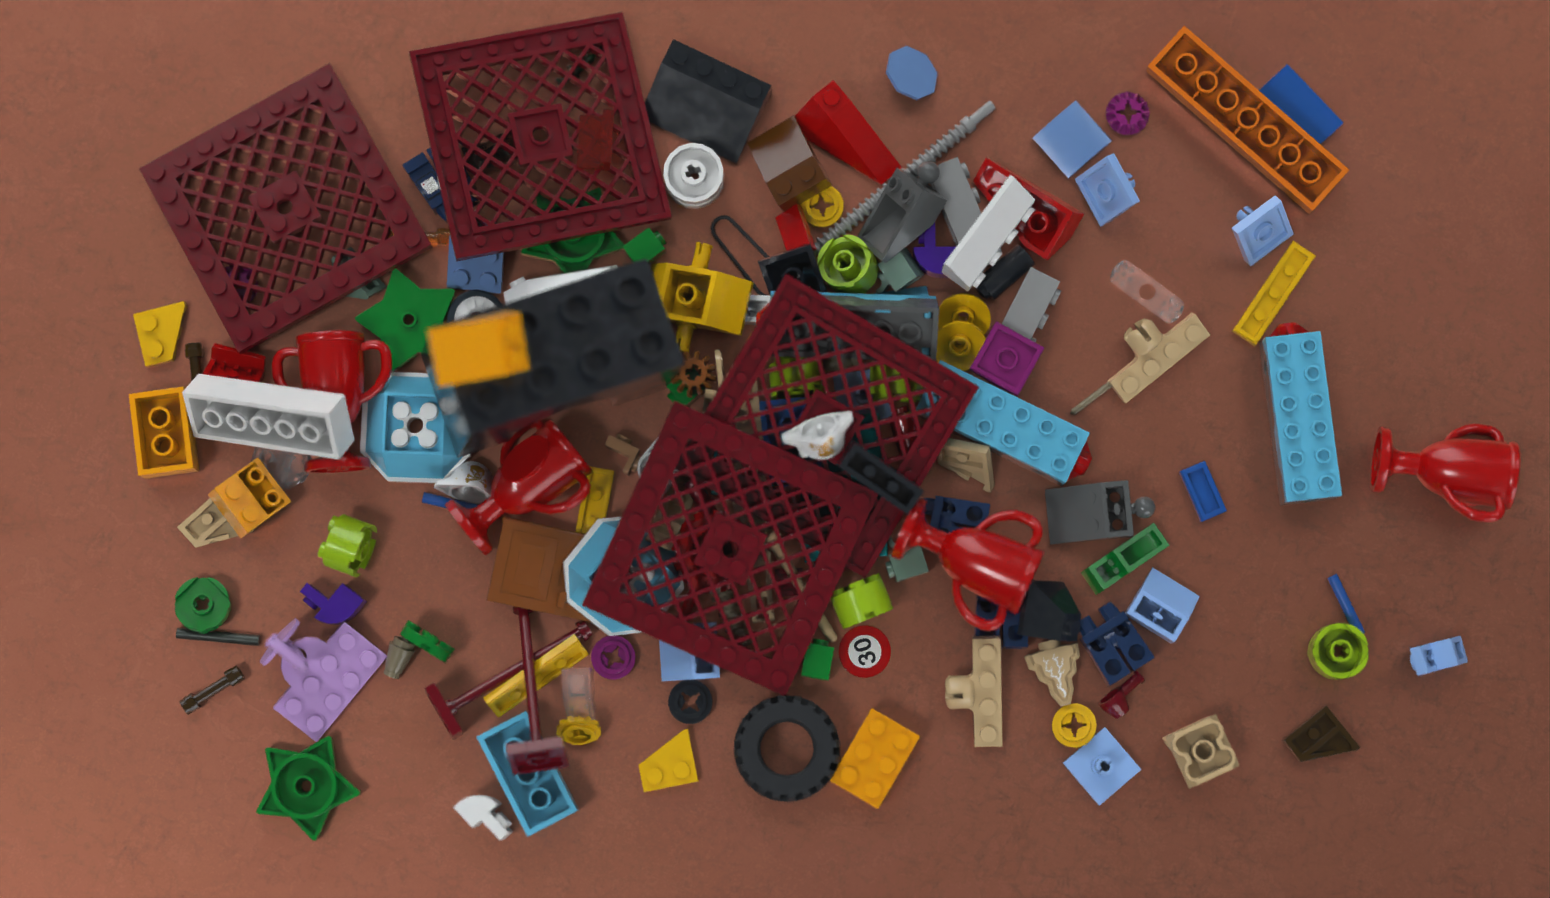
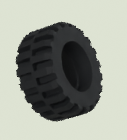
[734,695,840,802]

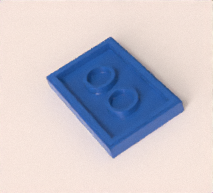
[1259,64,1344,144]

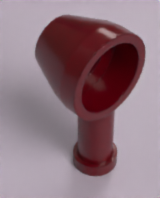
[1098,671,1145,719]

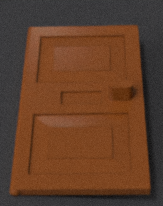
[486,516,631,623]

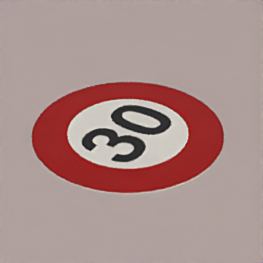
[839,625,891,678]

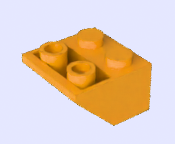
[208,457,291,538]

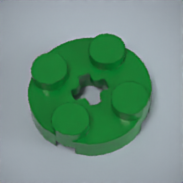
[175,577,232,634]
[400,620,455,663]

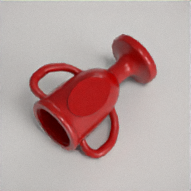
[272,330,392,473]
[445,419,593,556]
[1370,424,1520,523]
[891,497,1044,631]

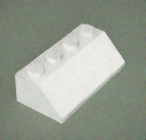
[942,175,1035,292]

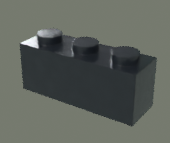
[837,440,924,515]

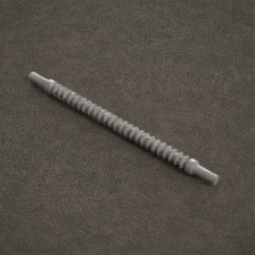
[814,100,996,256]

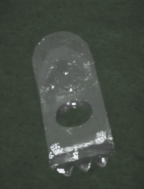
[1110,260,1184,323]

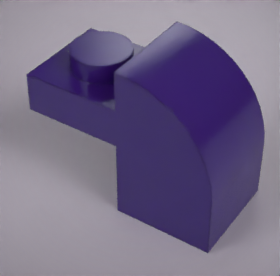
[913,222,957,278]
[300,583,367,625]

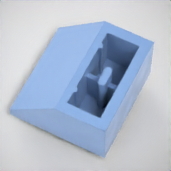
[1125,567,1200,643]
[659,622,720,681]

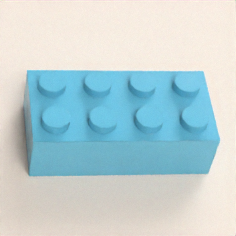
[477,711,579,837]

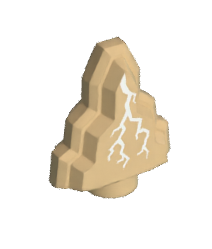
[1024,640,1080,707]

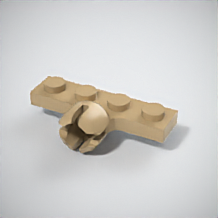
[1108,313,1210,403]
[945,636,1002,747]

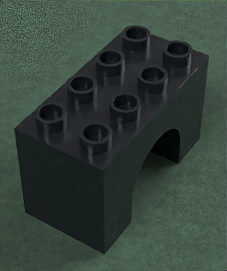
[421,258,685,458]

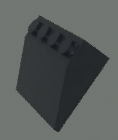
[645,39,772,164]

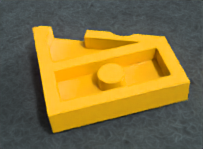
[638,729,698,792]

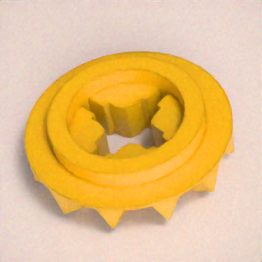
[800,186,844,228]
[1052,703,1097,748]
[556,715,601,745]

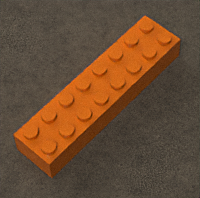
[1146,25,1349,214]

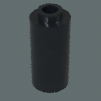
[976,244,1035,301]

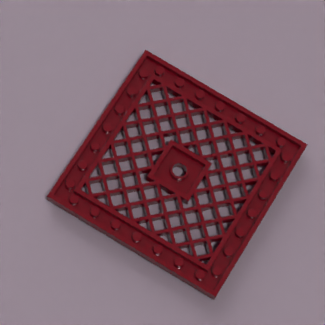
[409,12,672,262]
[139,63,433,354]
[675,274,979,578]
[581,400,878,695]

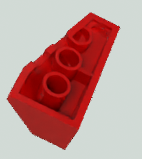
[795,80,902,186]
[973,158,1084,260]

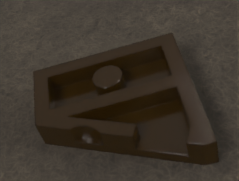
[1282,705,1360,762]

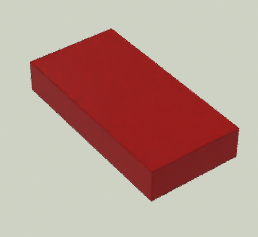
[775,204,817,251]

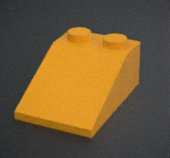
[427,311,530,387]

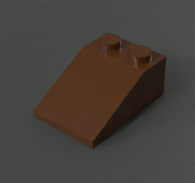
[747,115,832,212]

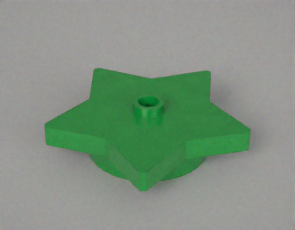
[521,188,624,273]
[355,268,456,373]
[256,736,361,841]

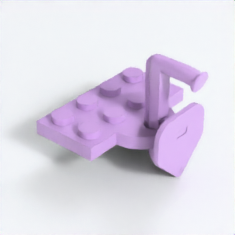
[260,618,387,742]

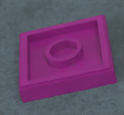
[969,321,1044,397]

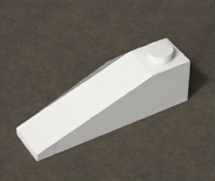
[503,265,618,303]

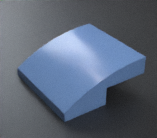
[1033,100,1112,178]

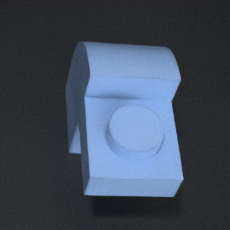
[1410,635,1468,676]

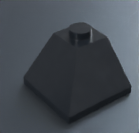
[758,243,827,295]
[1017,579,1081,642]

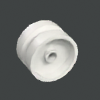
[663,143,724,209]

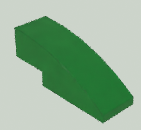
[1081,523,1169,595]

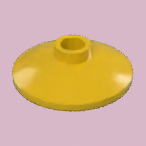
[938,293,991,344]
[936,321,986,371]

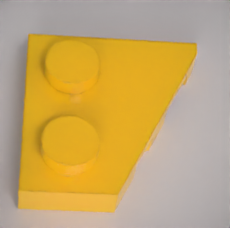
[133,301,187,368]

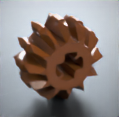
[671,351,717,398]

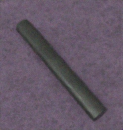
[176,628,260,646]

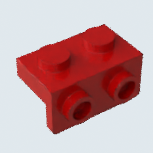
[203,343,266,383]

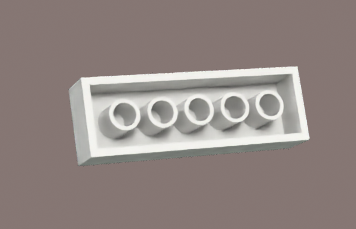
[182,374,354,459]

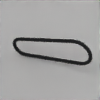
[711,215,769,296]

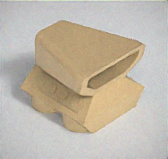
[1163,714,1239,788]

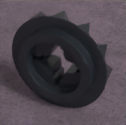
[668,680,712,724]

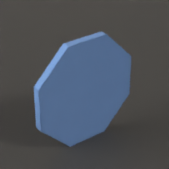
[886,46,937,100]

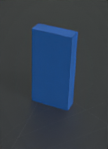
[1179,461,1227,522]

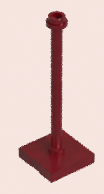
[506,606,569,775]
[424,621,592,740]

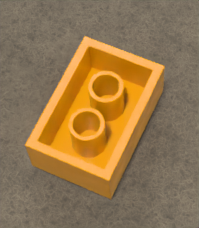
[129,386,199,479]
[829,708,920,809]

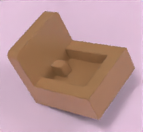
[605,434,641,476]

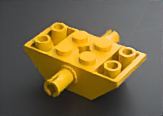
[650,242,754,352]

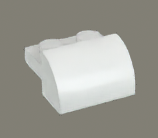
[453,795,513,840]

